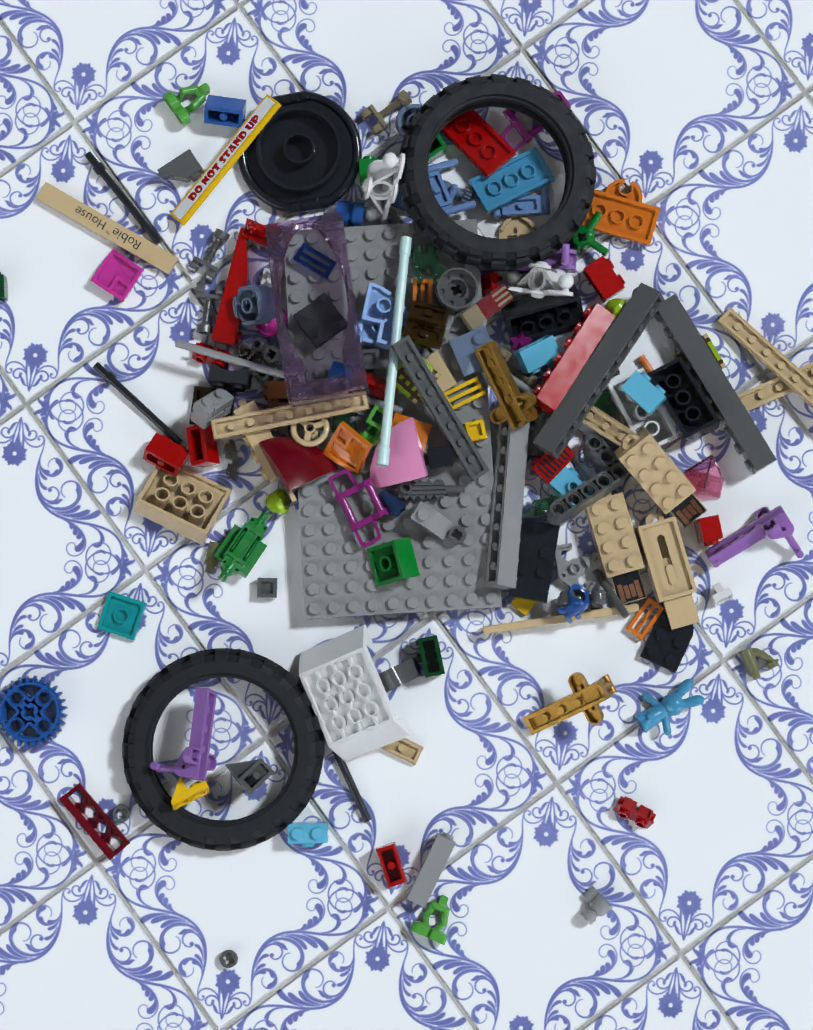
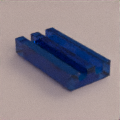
[293,242,337,280]

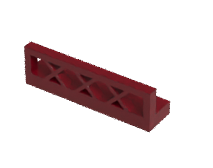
[59,783,130,860]

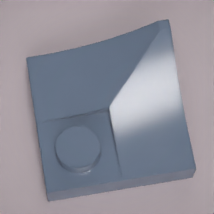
[449,326,491,377]

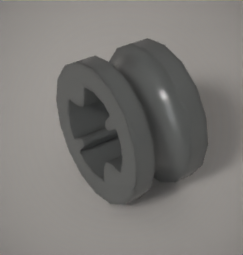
[449,526,466,544]
[112,805,131,823]
[220,950,238,968]

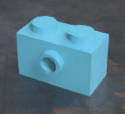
[514,335,561,375]
[620,370,667,416]
[548,466,590,505]
[287,821,328,847]

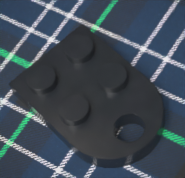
[639,611,694,673]

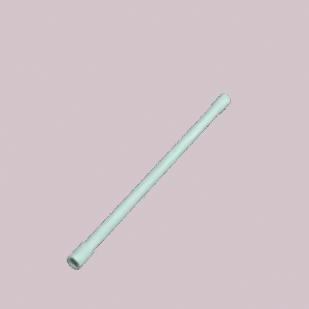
[376,236,412,467]

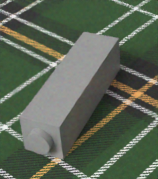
[407,832,456,908]

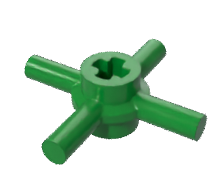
[572,211,610,256]

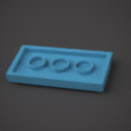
[468,147,555,215]

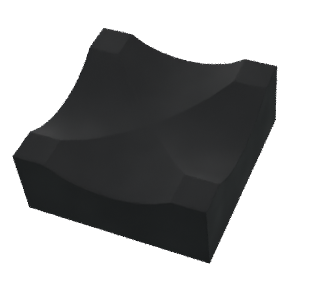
[293,292,348,349]
[208,364,252,392]

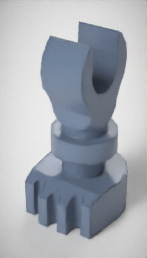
[444,180,474,204]

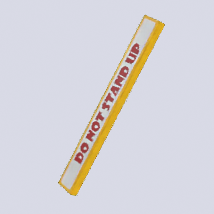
[170,94,281,226]

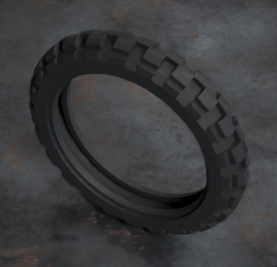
[399,74,596,271]
[122,648,324,851]

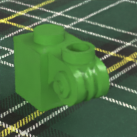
[360,404,383,447]

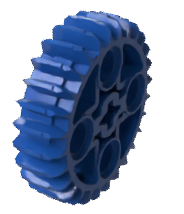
[0,676,68,748]

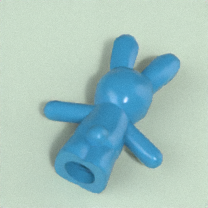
[635,679,704,736]

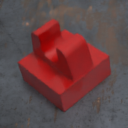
[481,272,503,295]

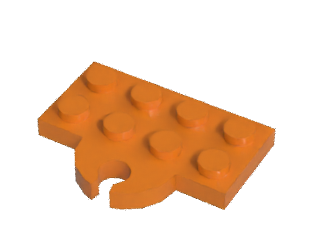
[581,179,660,246]

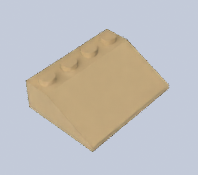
[134,467,232,546]

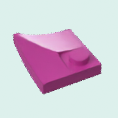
[90,249,144,302]

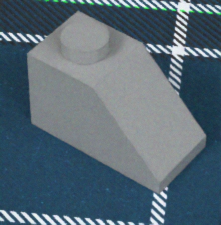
[410,501,454,540]

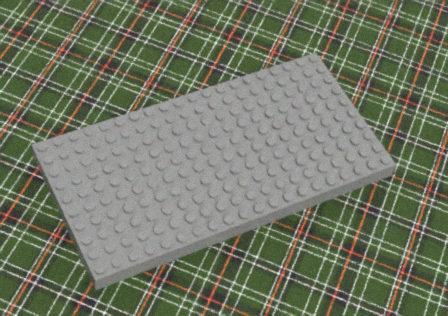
[283,219,502,620]

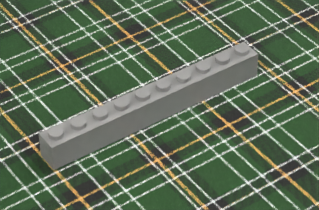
[485,421,530,590]

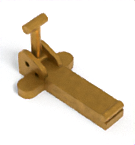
[474,341,545,430]
[523,672,617,735]

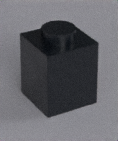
[424,445,454,470]

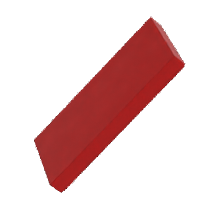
[441,110,516,179]

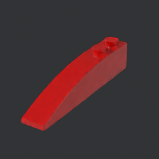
[211,227,249,348]

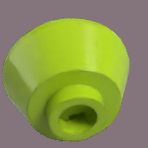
[605,298,628,319]
[266,488,290,515]

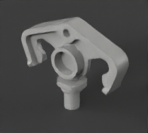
[555,543,599,591]

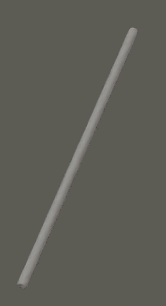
[175,339,403,414]

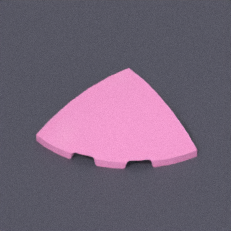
[370,417,428,489]

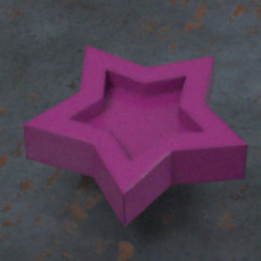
[510,331,532,351]

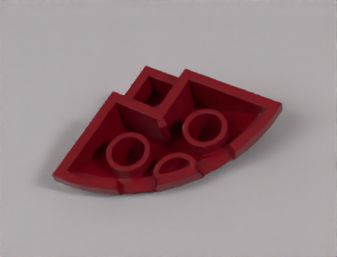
[258,437,338,493]

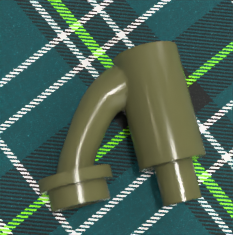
[204,541,234,576]
[738,647,779,680]

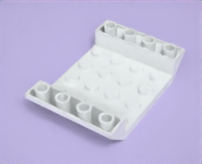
[299,625,412,762]

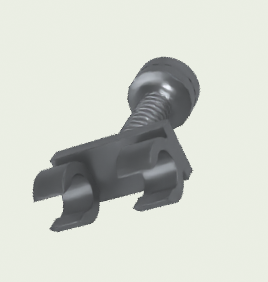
[188,228,230,283]
[195,282,225,335]

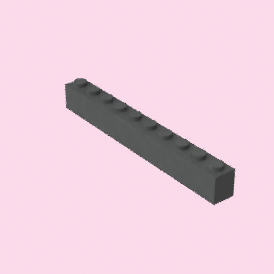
[533,282,664,459]
[654,294,777,474]

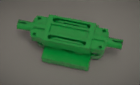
[213,510,270,582]

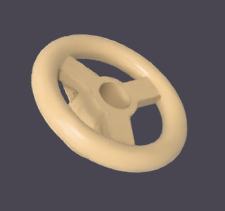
[290,418,330,447]

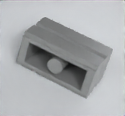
[190,387,234,429]

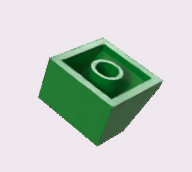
[367,537,420,587]

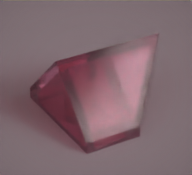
[685,454,724,498]

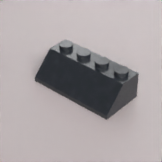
[501,284,584,348]
[647,356,720,440]

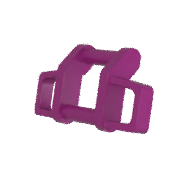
[499,90,571,151]
[328,469,389,548]

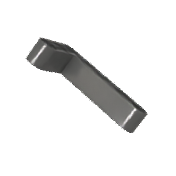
[546,434,628,525]
[379,657,422,692]

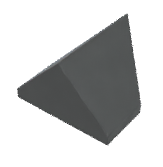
[225,758,274,795]

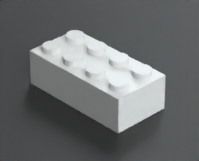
[606,367,678,446]

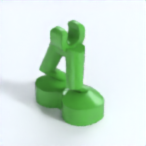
[162,83,210,127]
[410,895,450,945]

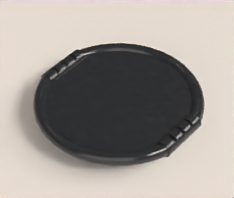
[238,90,362,214]

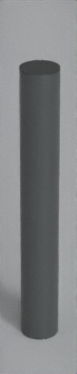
[592,569,629,618]

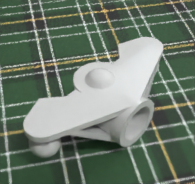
[362,152,405,225]
[506,261,574,299]

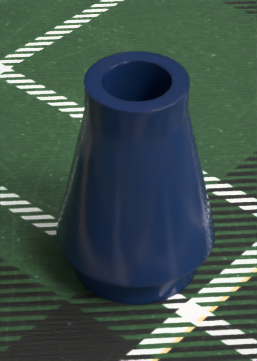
[378,489,406,518]

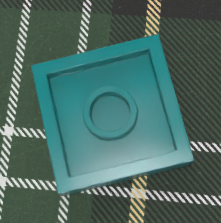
[97,591,147,640]

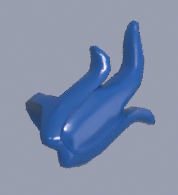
[557,584,590,624]

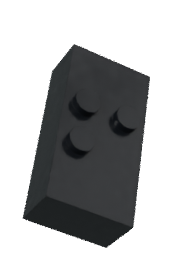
[507,519,560,603]

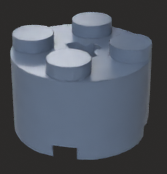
[233,284,278,325]

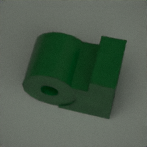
[594,389,615,417]

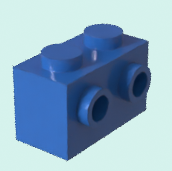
[204,95,246,128]

